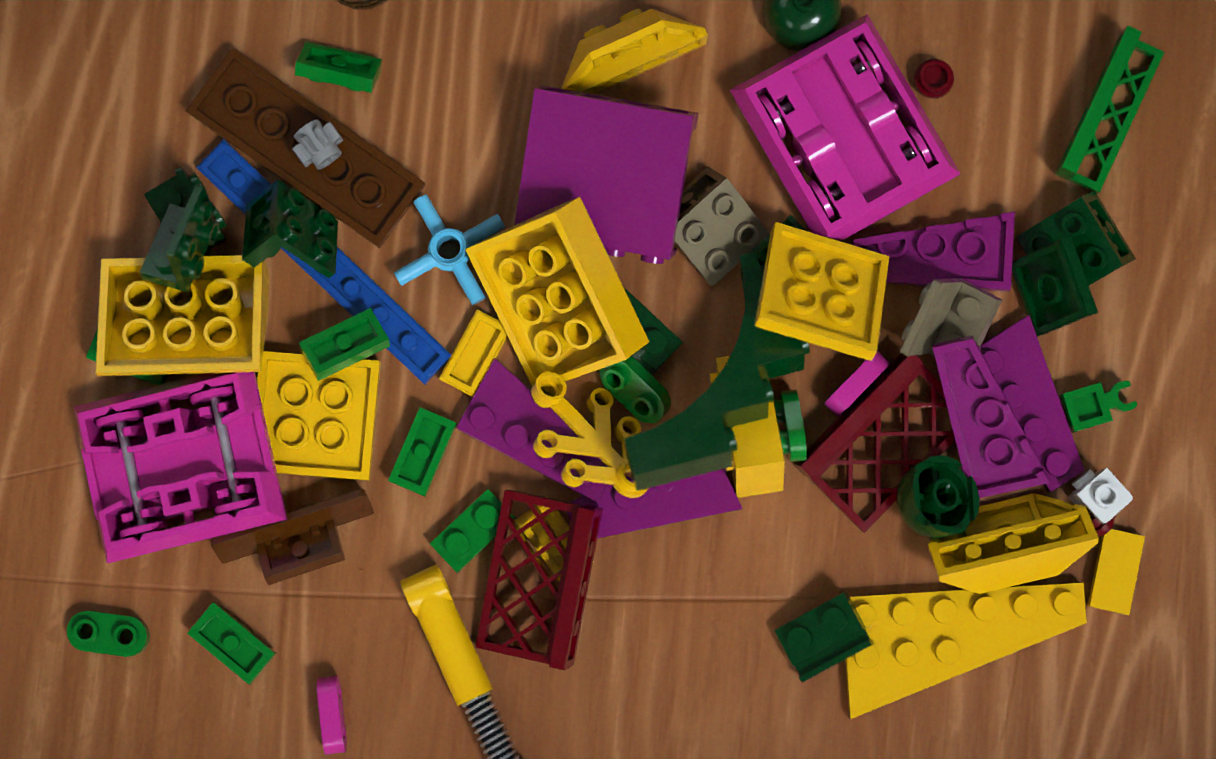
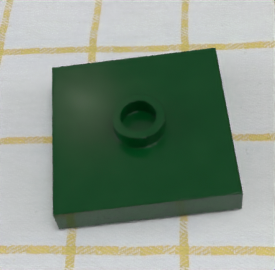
[1012,237,1098,337]

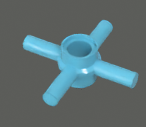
[394,194,505,305]

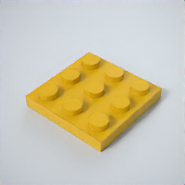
[755,222,889,361]
[257,351,381,481]

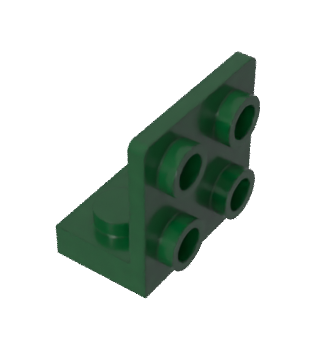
[242,179,338,278]
[140,184,219,292]
[1017,191,1136,286]

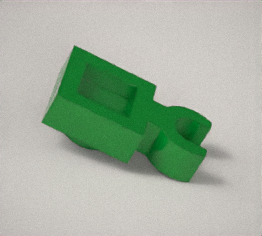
[1060,381,1138,433]

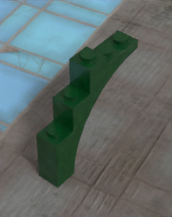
[624,252,810,491]

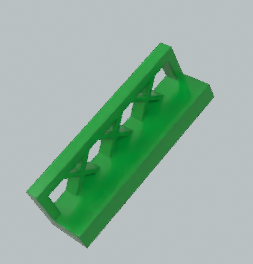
[1055,26,1165,194]

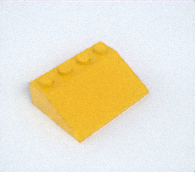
[465,197,649,386]
[96,255,269,376]

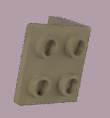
[675,167,769,286]
[900,278,1002,357]

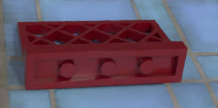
[793,353,955,533]
[475,489,603,671]

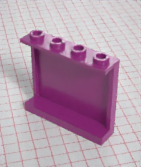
[514,85,699,264]

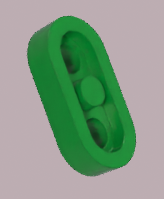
[599,356,671,424]
[773,389,807,462]
[67,611,150,657]

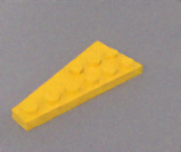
[845,583,1087,719]

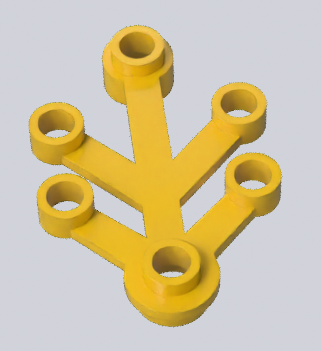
[531,372,649,498]

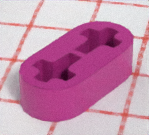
[824,351,891,417]
[317,675,347,755]

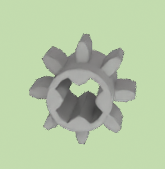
[292,119,343,170]

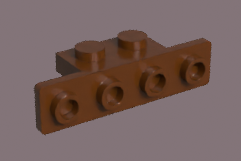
[210,489,374,585]

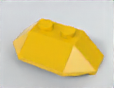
[562,9,708,94]
[928,493,1099,594]

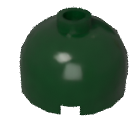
[763,0,842,50]
[896,455,980,539]

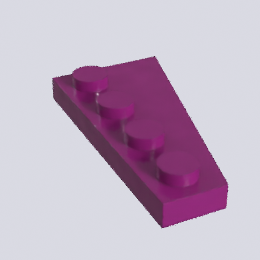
[852,211,1015,292]
[980,315,1084,493]
[933,335,1050,498]
[456,359,608,504]
[566,469,743,539]

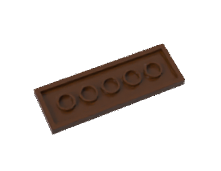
[186,48,426,249]

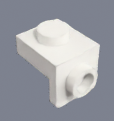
[1068,468,1133,524]

